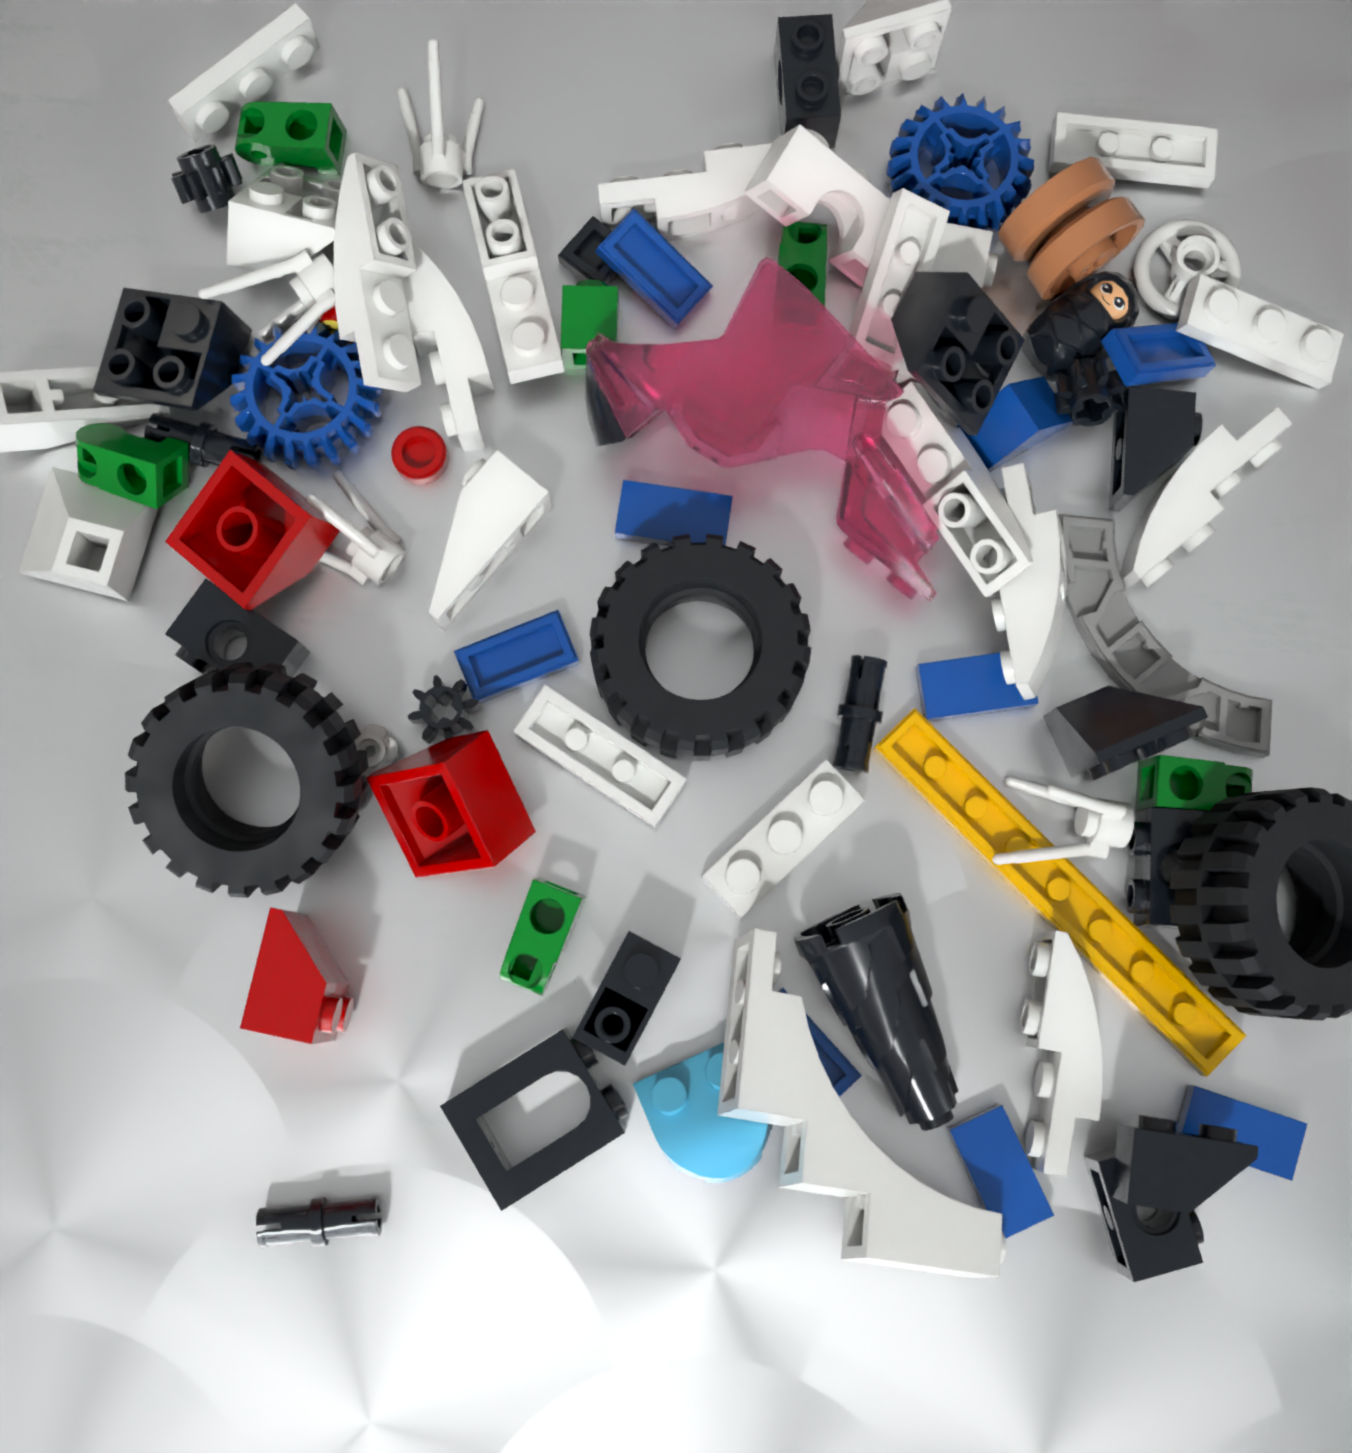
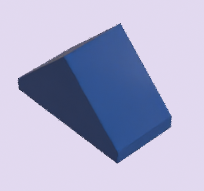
[956,376,1073,472]

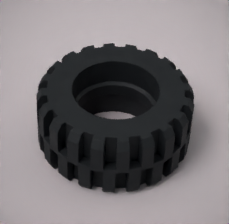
[589,534,811,761]
[125,662,369,898]
[1169,787,1352,1021]

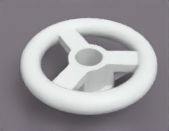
[1133,219,1242,321]

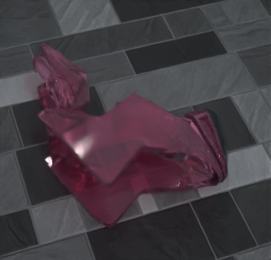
[585,257,939,601]

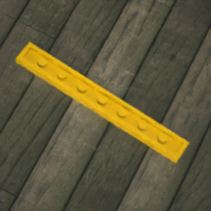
[872,708,1247,1077]

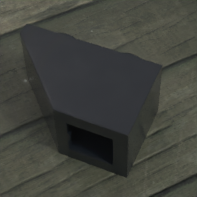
[572,931,681,1066]
[1111,1115,1258,1213]

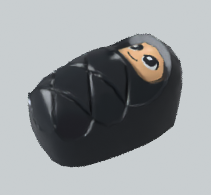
[1022,271,1139,383]

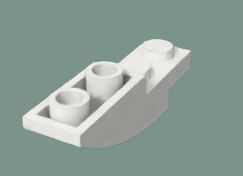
[598,139,776,241]
[334,152,422,392]
[462,169,565,384]
[402,240,495,453]
[871,382,1034,597]
[1121,407,1293,592]
[991,463,1067,700]
[1020,930,1103,1177]

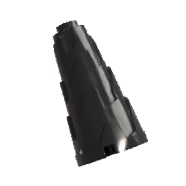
[794,893,959,1131]

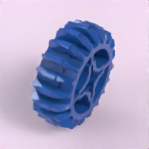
[886,93,1034,233]
[230,320,383,472]

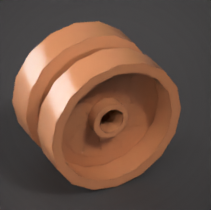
[998,157,1145,300]

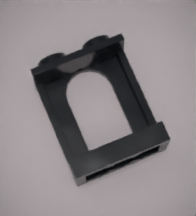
[440,1028,630,1211]

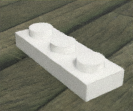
[167,3,320,143]
[1049,112,1218,188]
[843,188,950,372]
[1176,274,1344,389]
[513,685,687,828]
[702,759,866,919]

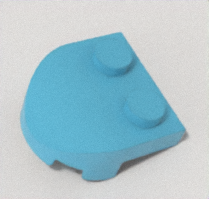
[633,1043,773,1183]

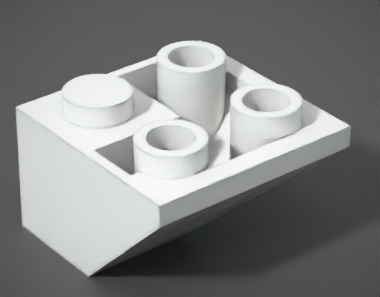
[836,0,952,96]
[226,165,342,278]
[18,467,158,601]

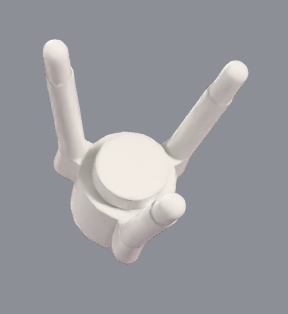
[397,38,484,189]
[198,250,335,366]
[306,471,406,586]
[992,775,1135,865]

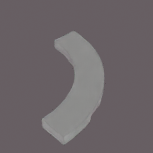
[1058,514,1272,758]

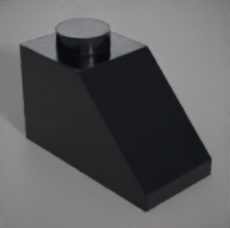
[1109,386,1203,511]

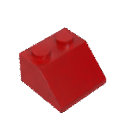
[165,450,340,611]
[366,730,536,878]
[240,907,354,1044]

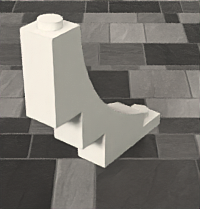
[717,928,1006,1278]

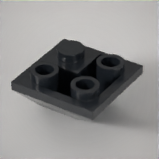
[891,272,1025,436]
[93,287,252,411]
[1043,686,1208,781]

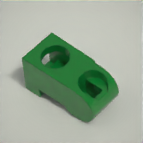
[235,101,347,175]
[771,222,827,332]
[76,423,189,509]
[1135,755,1253,812]
[499,877,587,996]

